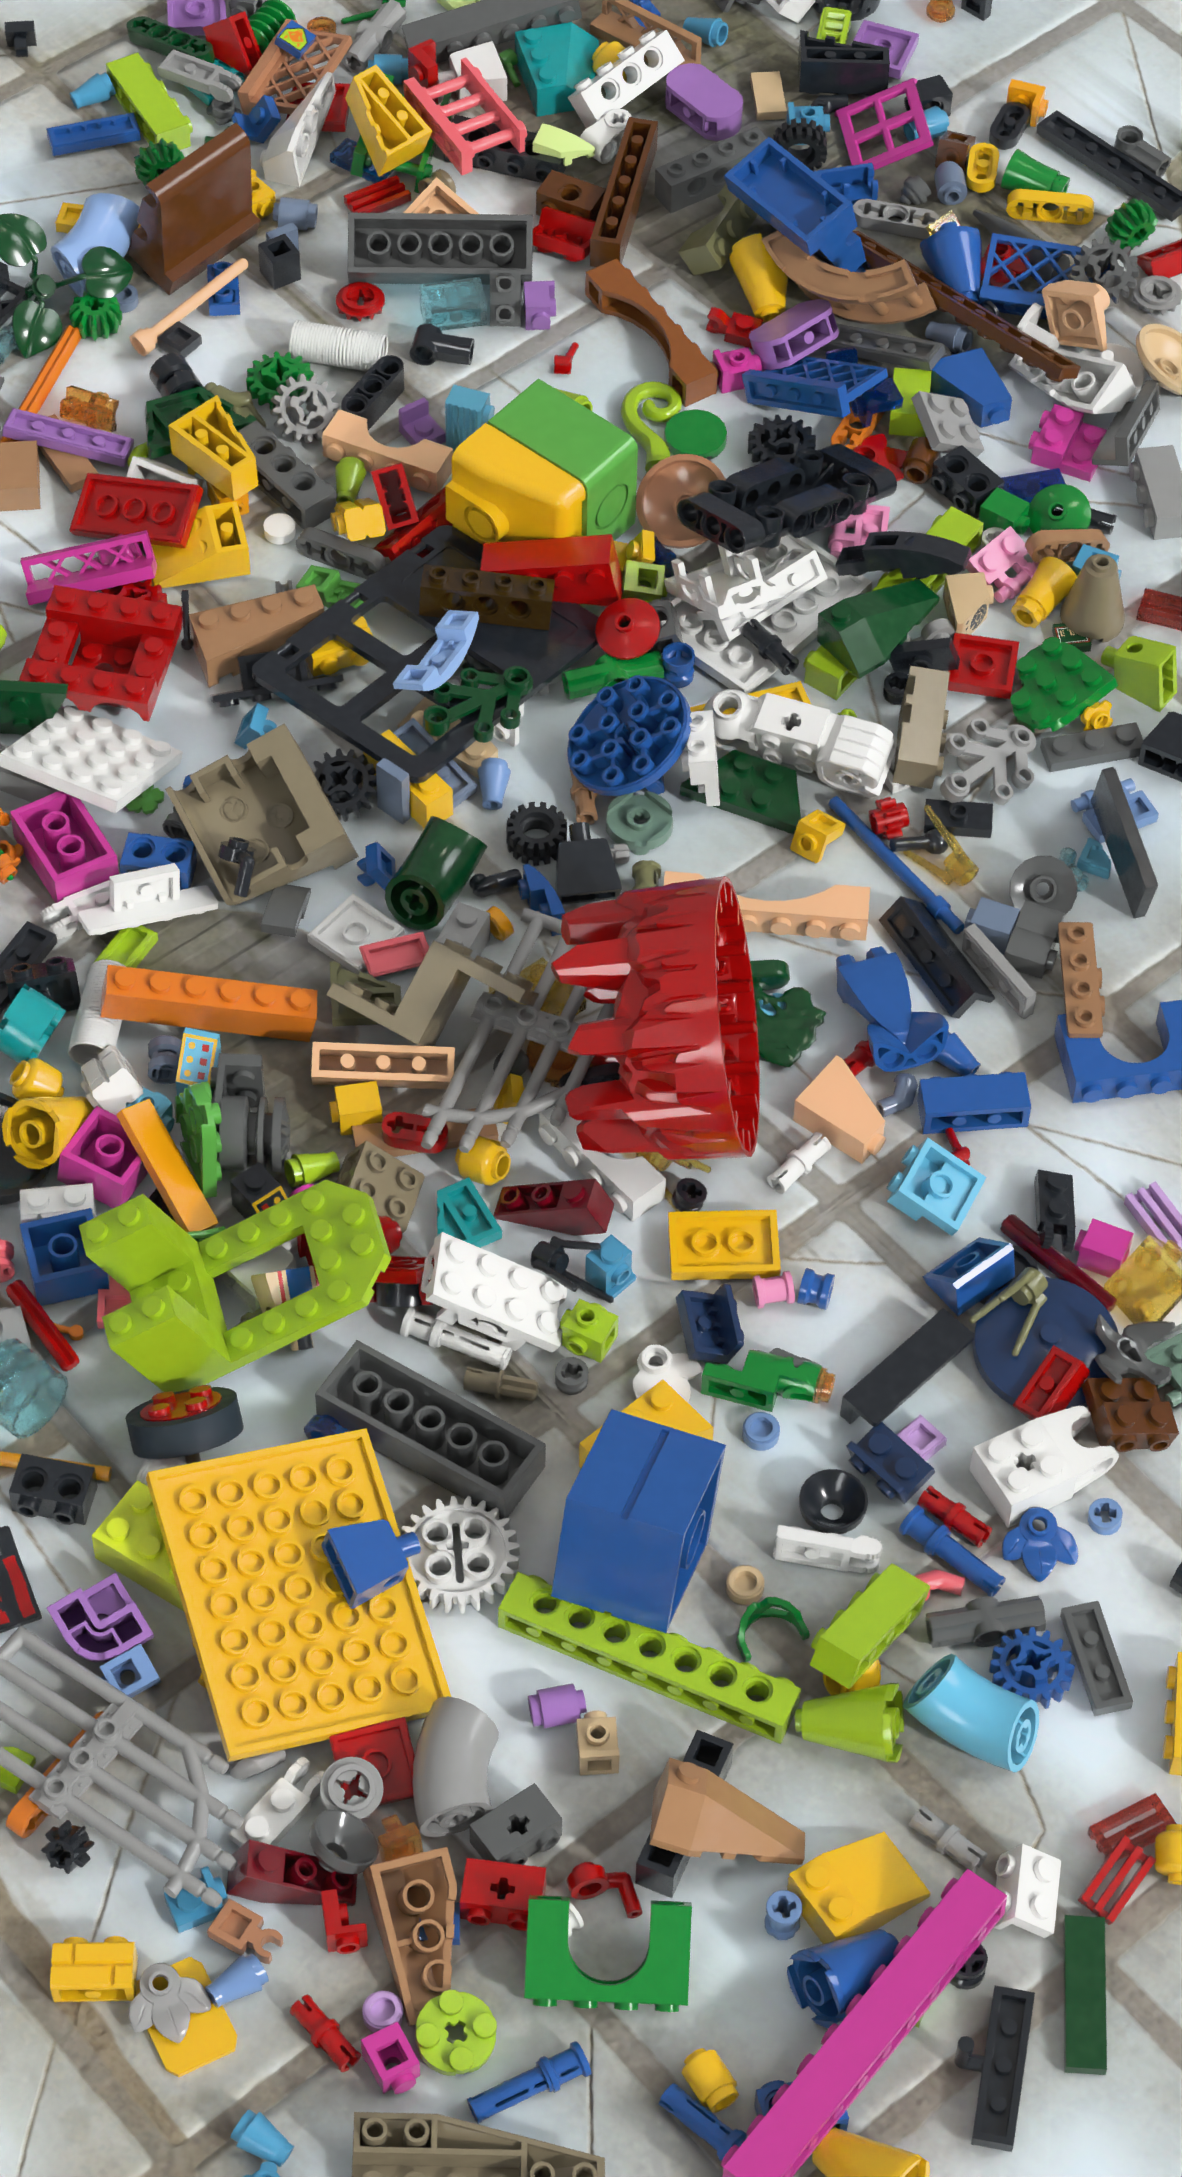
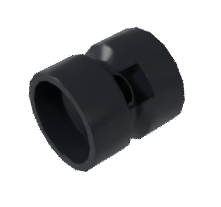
[149,353,204,397]

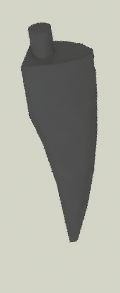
[972,209,1074,283]

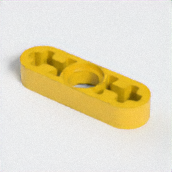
[1006,189,1094,225]

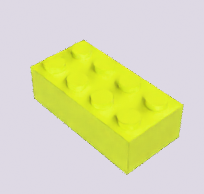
[92,1480,184,1611]

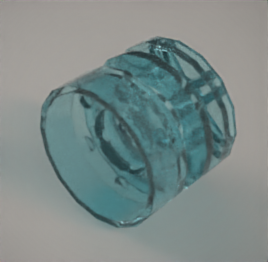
[0,1338,68,1439]

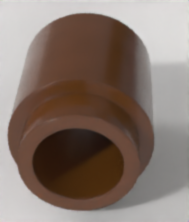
[902,437,941,484]

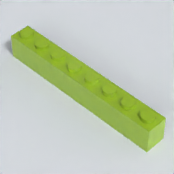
[803,506,984,701]

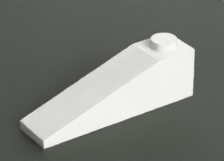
[260,72,336,188]
[1008,347,1136,414]

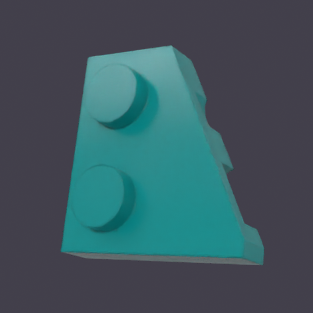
[437,1177,502,1248]

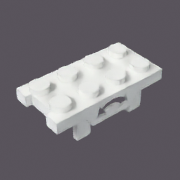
[664,545,779,621]
[420,1232,567,1353]

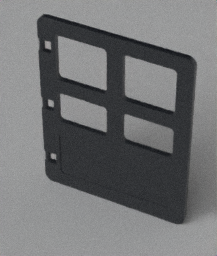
[252,525,599,783]

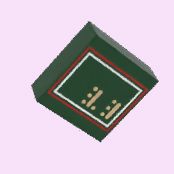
[1052,623,1092,652]

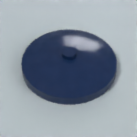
[972,1277,1119,1409]

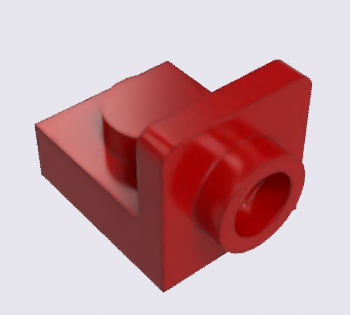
[321,1889,368,1954]

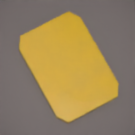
[136,1957,237,2077]

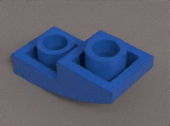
[207,261,240,316]
[518,864,565,936]

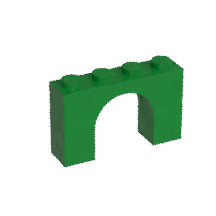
[524,1895,692,2012]

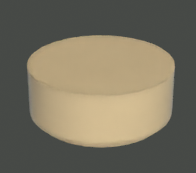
[726,1565,765,1605]

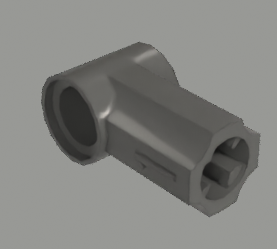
[1114,125,1172,177]

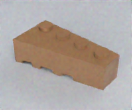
[189,584,324,688]

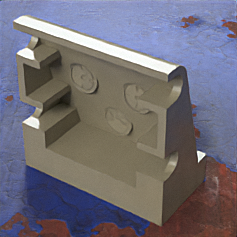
[165,723,359,906]

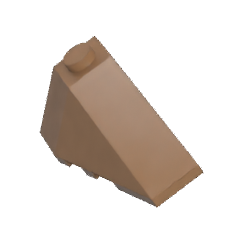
[650,1758,805,1865]
[363,1847,457,2026]

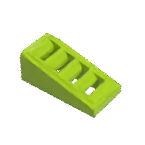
[817,7,852,44]

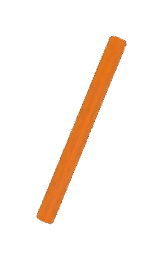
[0,325,82,442]

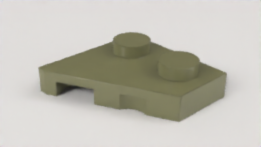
[330,961,401,1027]

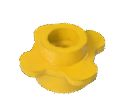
[1080,700,1113,731]

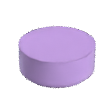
[362,1991,403,2033]

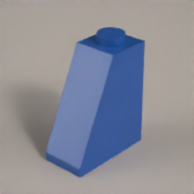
[930,347,1012,428]

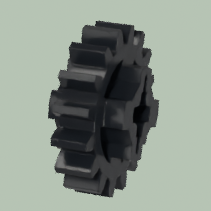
[747,415,816,464]
[313,748,377,822]

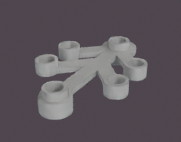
[940,717,1036,805]

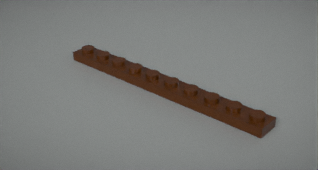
[853,231,1081,382]

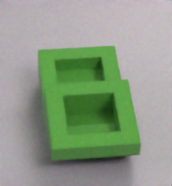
[296,565,364,608]

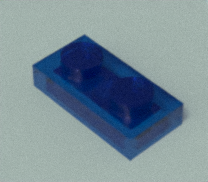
[1002,468,1066,503]

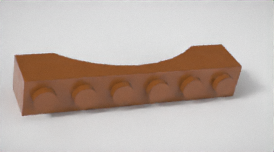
[585,258,719,407]

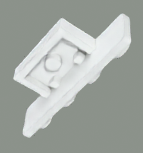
[78,863,218,935]

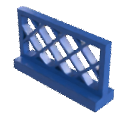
[979,233,1110,320]
[742,356,888,418]

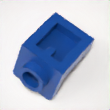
[231,95,281,143]

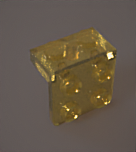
[1104,1235,1182,1324]

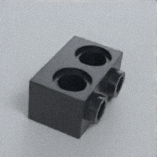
[931,445,1005,519]
[9,1453,98,1525]

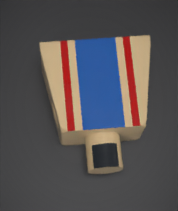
[251,1265,320,1351]

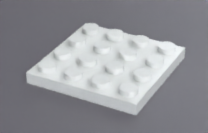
[0,705,183,813]

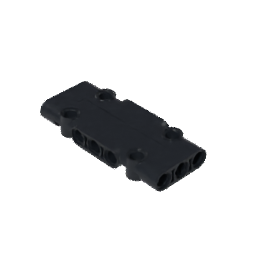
[677,443,897,554]

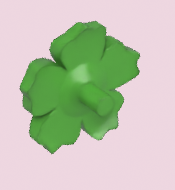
[125,784,165,815]

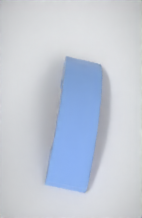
[393,610,479,691]

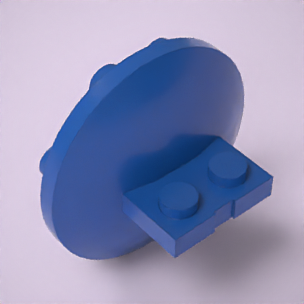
[567,675,692,796]

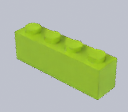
[106,52,193,150]
[810,1563,931,1689]

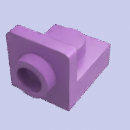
[399,398,446,445]

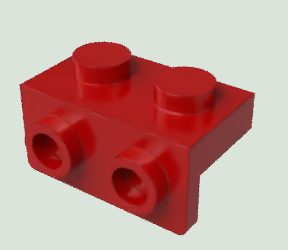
[408,39,438,104]
[533,206,596,262]

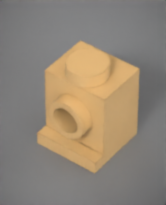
[576,1711,620,1776]

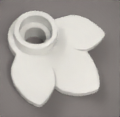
[633,1345,703,1403]

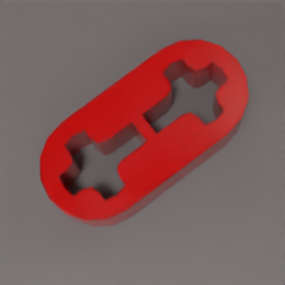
[382,1112,449,1154]

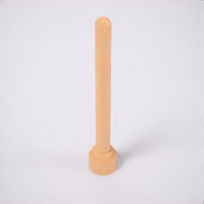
[129,258,248,356]

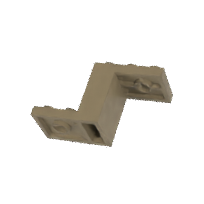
[326,938,539,1046]

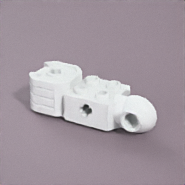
[704,689,896,798]

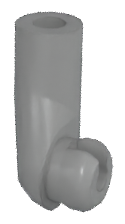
[226,1749,286,1780]

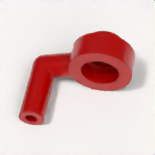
[566,1862,643,1919]

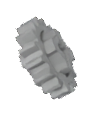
[270,374,340,444]

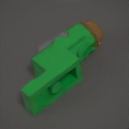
[701,1348,836,1412]

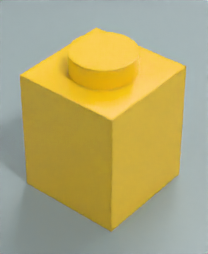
[329,1081,383,1136]

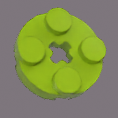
[415,1990,497,2076]

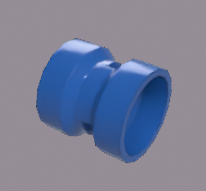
[662,642,695,688]

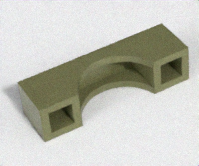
[678,184,758,276]

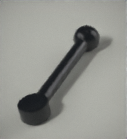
[181,590,194,650]

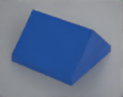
[922,1237,1015,1316]

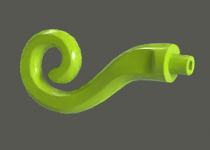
[621,381,682,473]

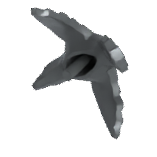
[1094,1314,1175,1385]

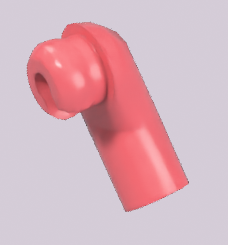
[915,1569,966,1601]

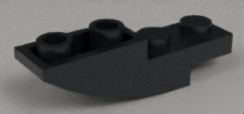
[835,531,972,579]

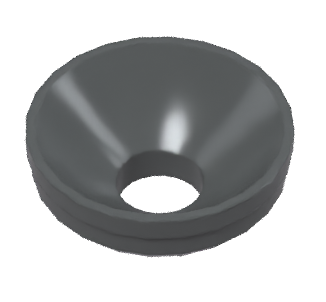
[309,1809,379,1874]

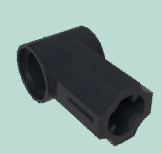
[409,324,474,366]

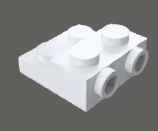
[681,710,720,806]

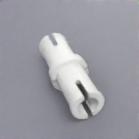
[767,1132,831,1194]

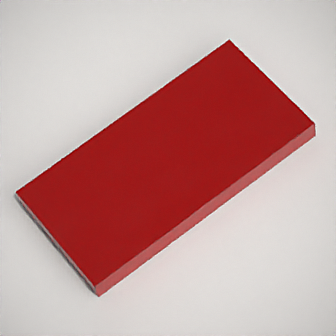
[69,473,204,548]

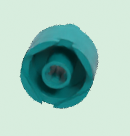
[0,984,66,1063]

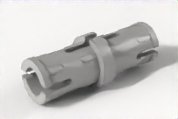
[909,1805,988,1873]

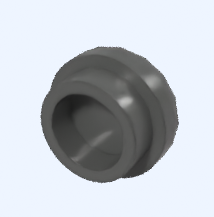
[900,174,932,205]

